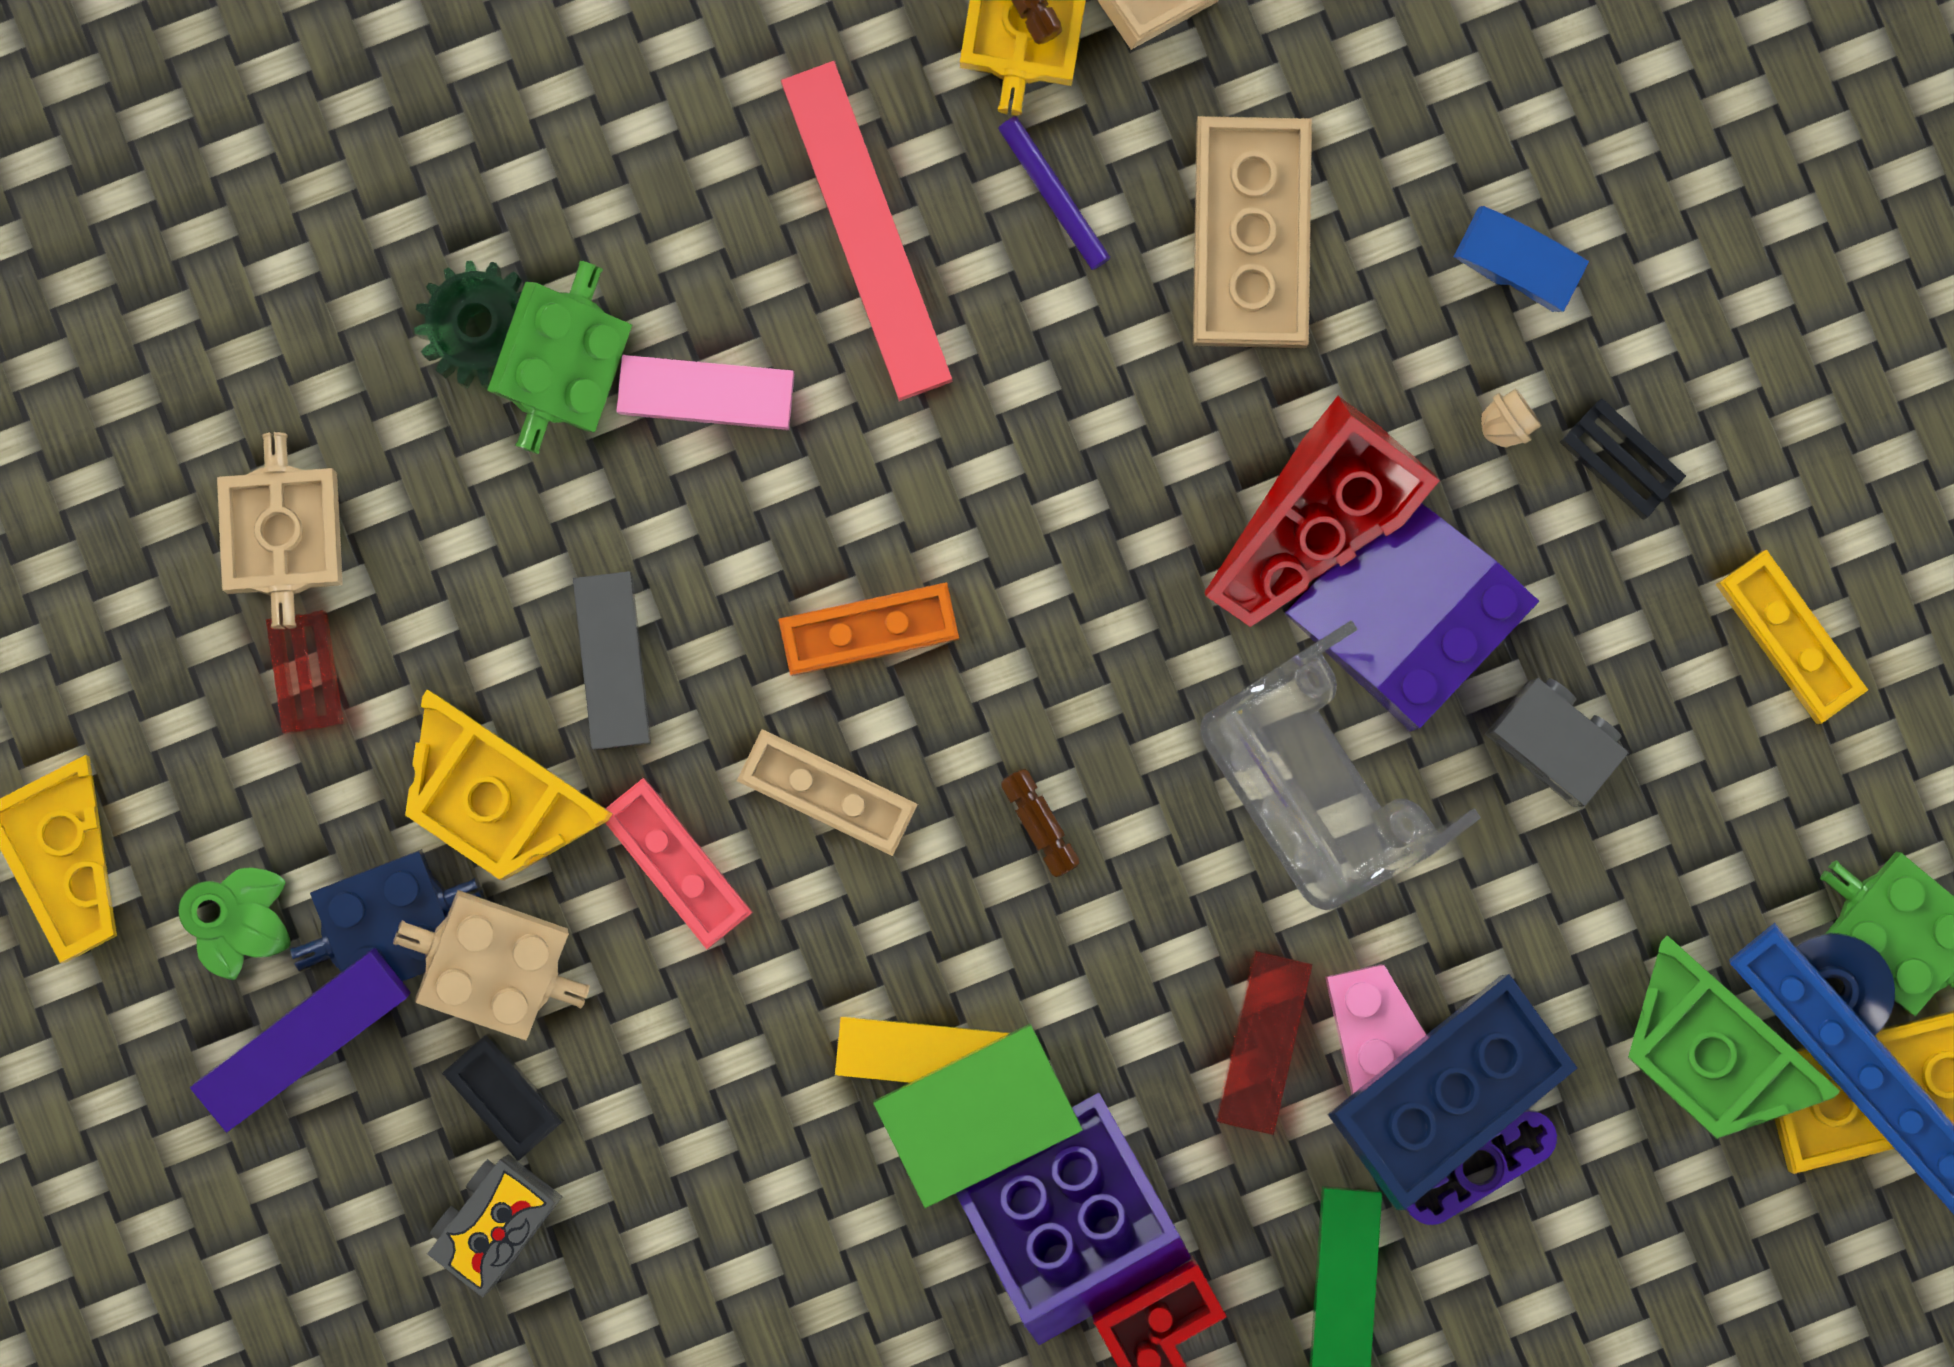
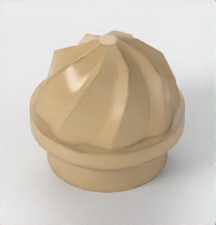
[1481,388,1541,448]

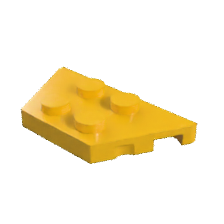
[405,690,613,881]

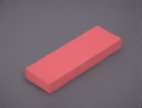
[605,778,753,949]

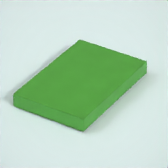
[873,1023,1083,1208]

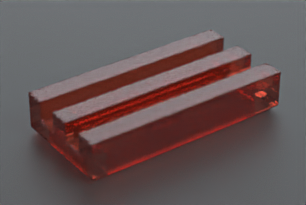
[266,610,344,734]

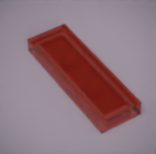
[1216,951,1313,1135]

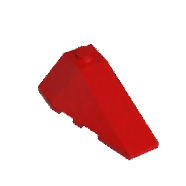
[1204,396,1440,627]

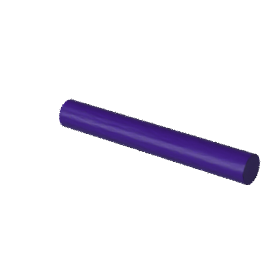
[998,116,1111,270]

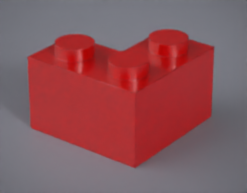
[1092,1256,1227,1367]

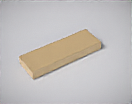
[737,729,918,856]

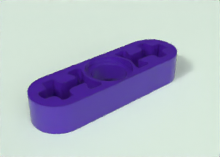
[1406,1109,1557,1225]

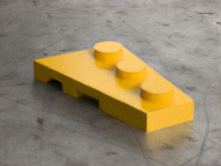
[0,755,117,964]

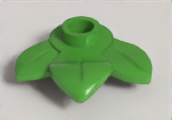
[178,867,290,980]

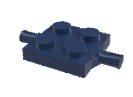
[290,849,485,982]

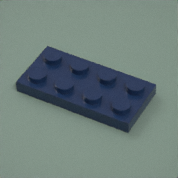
[1327,974,1577,1210]

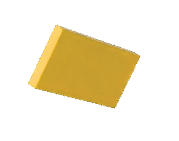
[1775,1011,1954,1174]

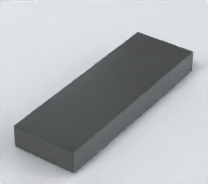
[573,571,651,750]

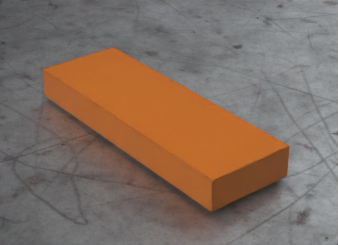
[778,582,959,676]

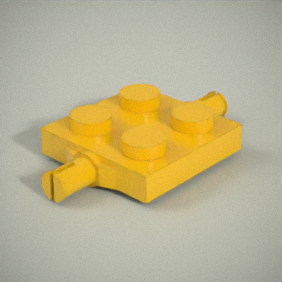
[960,0,1086,116]

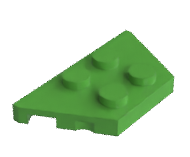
[1628,935,1840,1139]

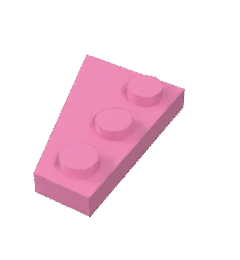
[1325,964,1426,1094]

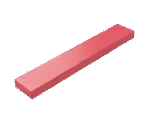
[781,61,952,401]

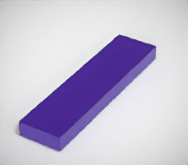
[190,947,411,1133]

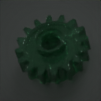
[414,261,522,390]

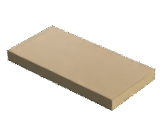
[1193,116,1312,348]

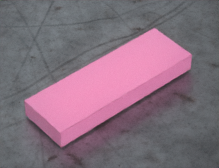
[616,355,794,430]

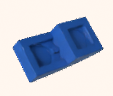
[1454,206,1589,312]

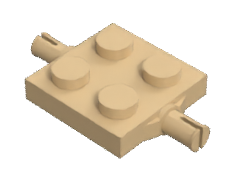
[217,432,343,629]
[393,890,590,1041]

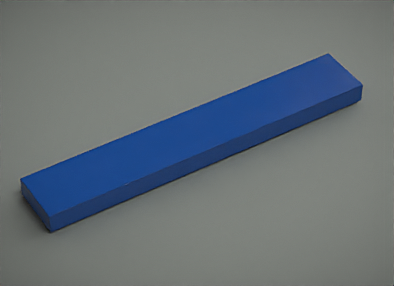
[1729,923,1954,1214]

